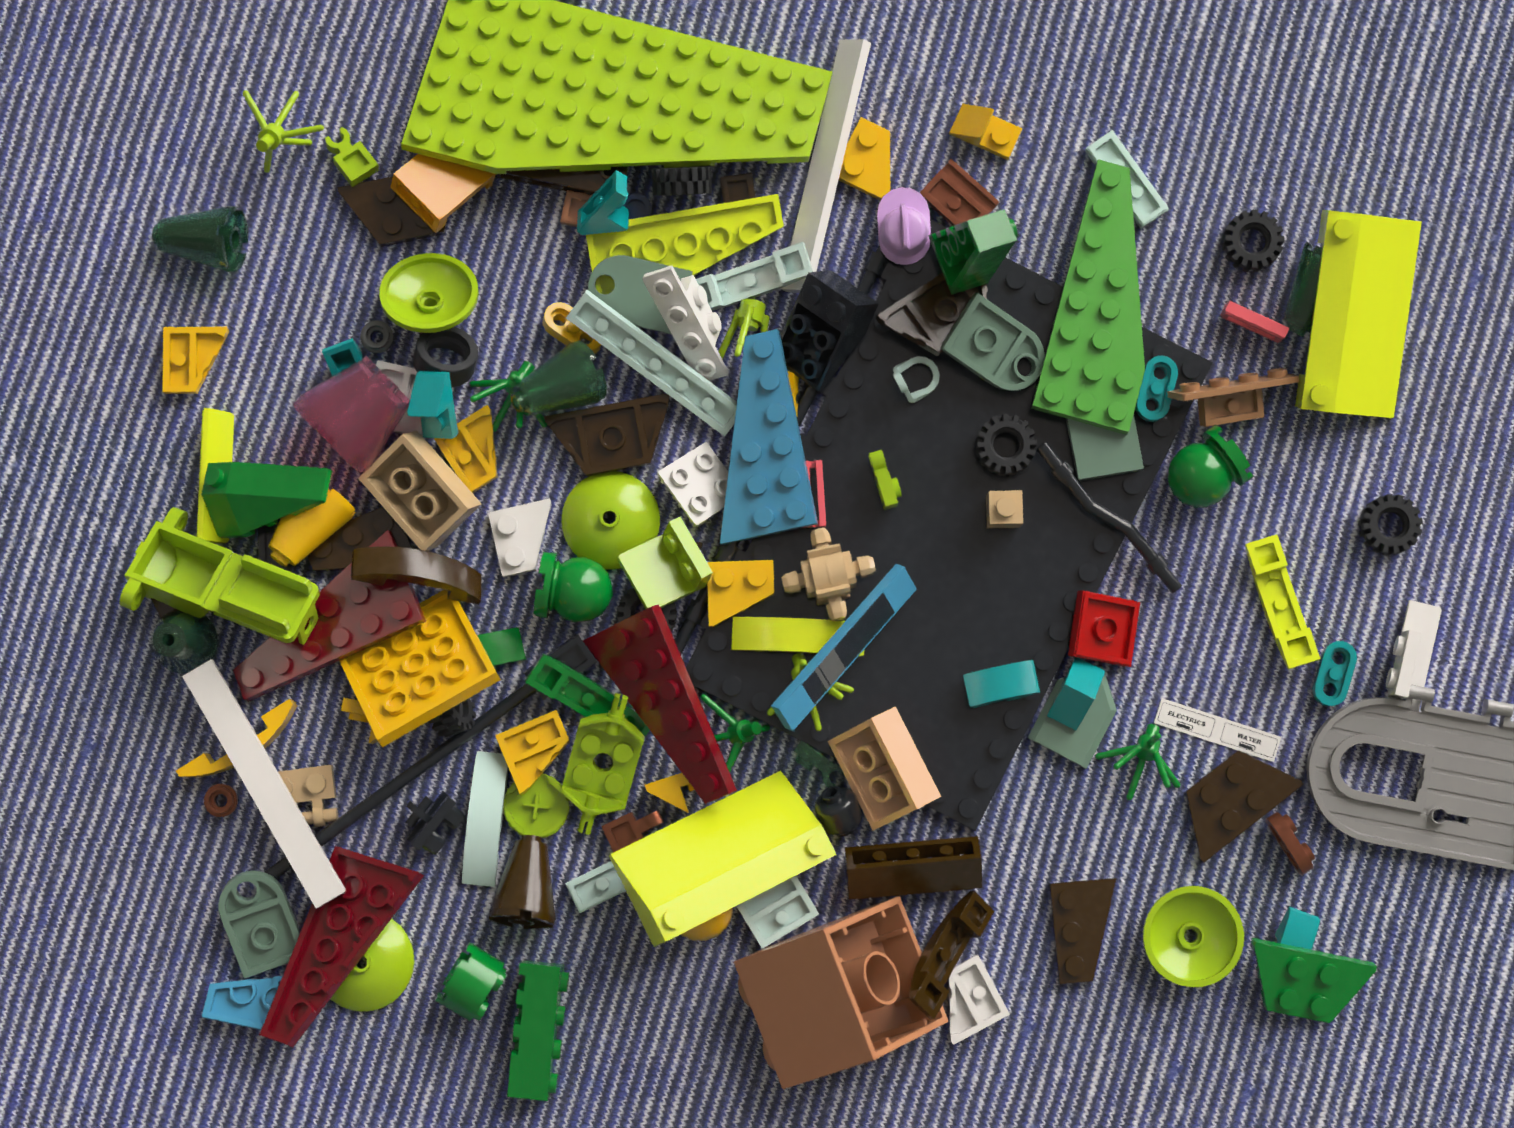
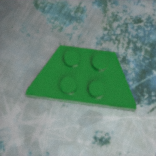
[1251,938,1377,1023]

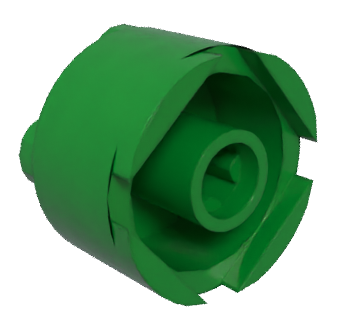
[435,942,507,1021]

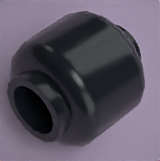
[815,786,862,837]

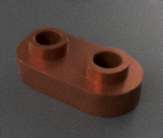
[1265,812,1315,875]

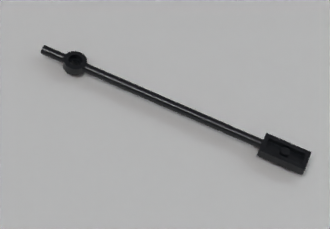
[264,634,597,879]

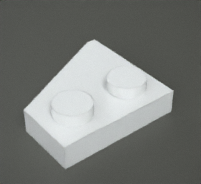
[948,954,1010,1045]

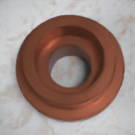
[204,784,238,817]

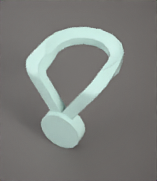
[892,356,940,403]

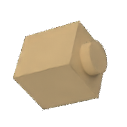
[986,490,1023,529]

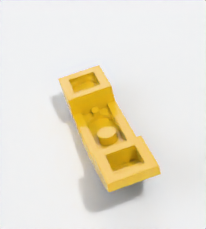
[176,699,297,777]

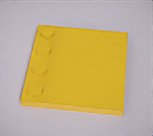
[339,590,501,747]

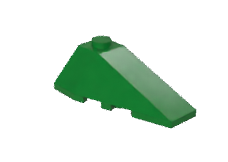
[202,462,332,538]

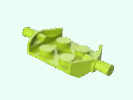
[561,693,645,835]

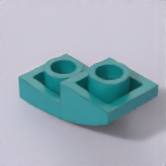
[963,660,1040,708]
[1275,906,1320,950]

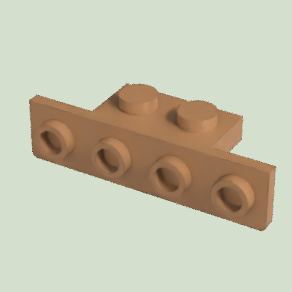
[1167,368,1300,427]

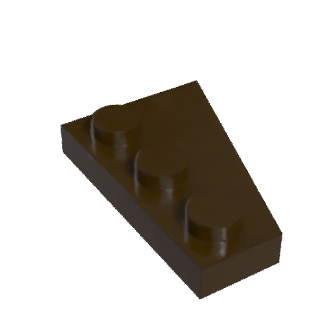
[308,507,412,571]
[1049,878,1116,984]

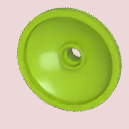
[379,253,479,333]
[561,471,660,570]
[1143,886,1244,987]
[331,919,415,1012]

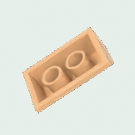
[827,707,941,831]

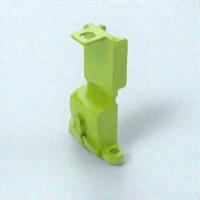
[119,507,320,645]

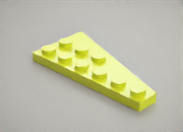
[586,194,784,294]

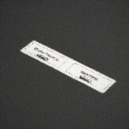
[1154,698,1282,762]

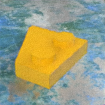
[838,117,891,201]
[162,327,229,394]
[434,405,498,493]
[707,560,774,627]

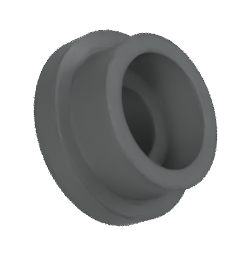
[360,320,394,353]

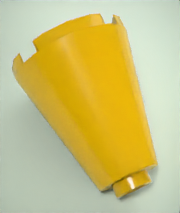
[268,488,356,567]

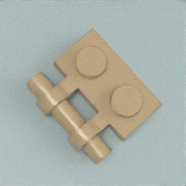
[278,765,339,827]

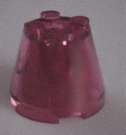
[292,356,410,474]

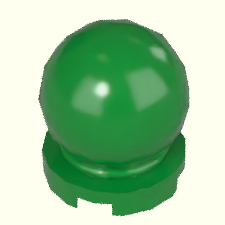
[1168,425,1254,508]
[534,552,613,623]

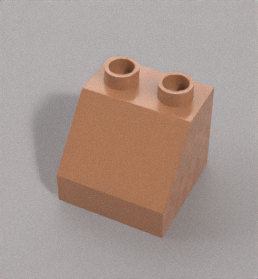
[734,896,949,1089]

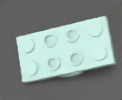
[737,876,819,949]

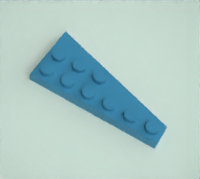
[720,329,818,545]

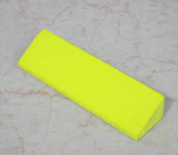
[197,408,234,544]

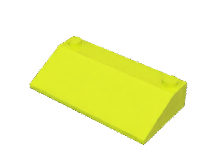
[1295,210,1422,418]
[609,770,837,947]

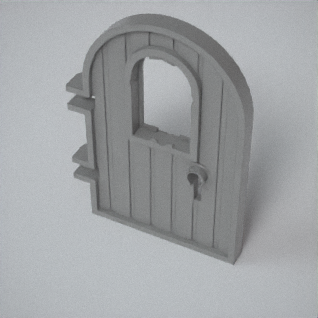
[1306,685,1514,870]

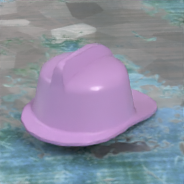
[877,187,931,265]

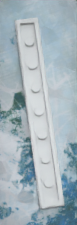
[780,39,871,293]
[182,659,346,908]

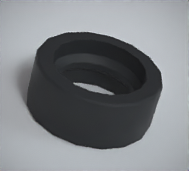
[413,327,478,388]

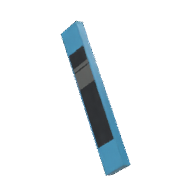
[771,564,917,731]

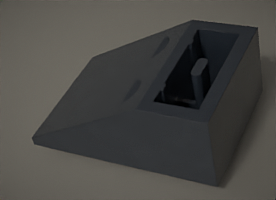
[781,270,879,391]

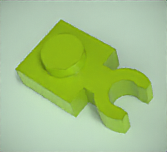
[325,127,379,187]
[868,450,902,510]

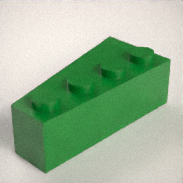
[928,209,1018,295]
[507,960,569,1101]

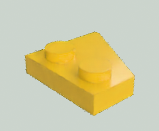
[495,710,570,796]

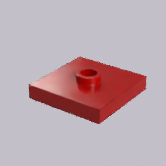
[1068,590,1141,667]

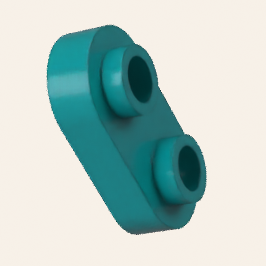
[1135,356,1178,422]
[1312,641,1357,706]

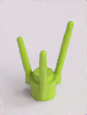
[718,299,770,359]

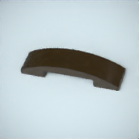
[351,546,482,605]
[909,891,995,1019]

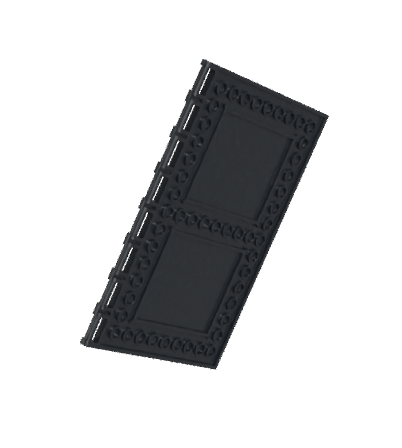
[674,219,1213,831]

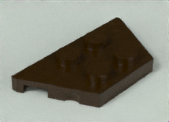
[338,176,449,247]
[875,273,988,356]
[544,393,670,476]
[1185,750,1304,863]

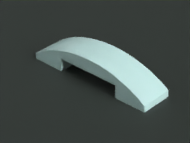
[696,242,813,311]
[462,751,509,887]

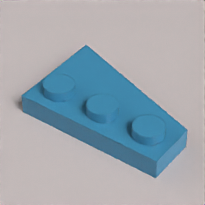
[202,976,302,1039]

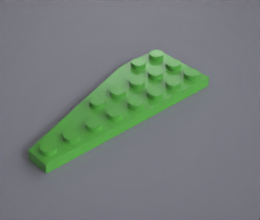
[1031,159,1145,435]

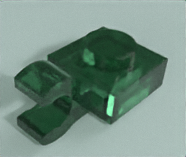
[792,740,845,787]

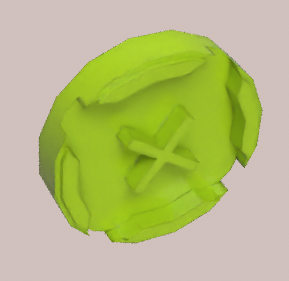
[503,773,570,838]

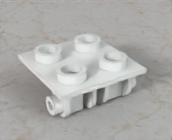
[657,442,728,527]

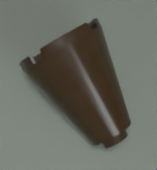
[489,835,556,930]

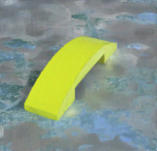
[1245,534,1321,670]
[731,617,864,656]

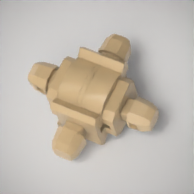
[782,528,876,621]

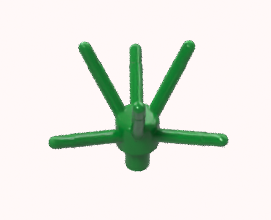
[470,361,547,432]
[700,694,770,772]
[1095,724,1181,801]

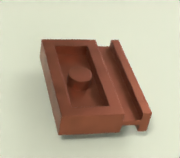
[920,159,999,226]

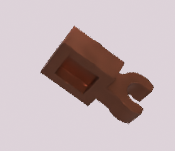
[601,811,664,852]

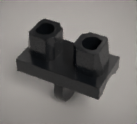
[405,791,465,855]

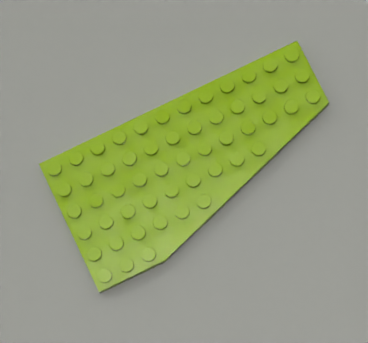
[401,0,833,174]

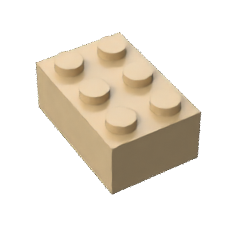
[358,430,482,551]

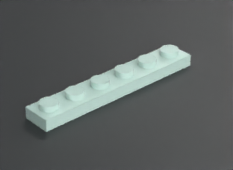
[566,290,737,436]

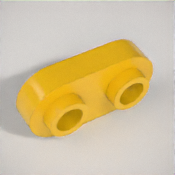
[542,302,601,356]

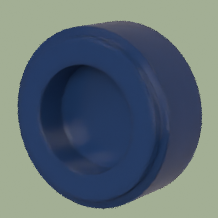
[623,193,652,219]

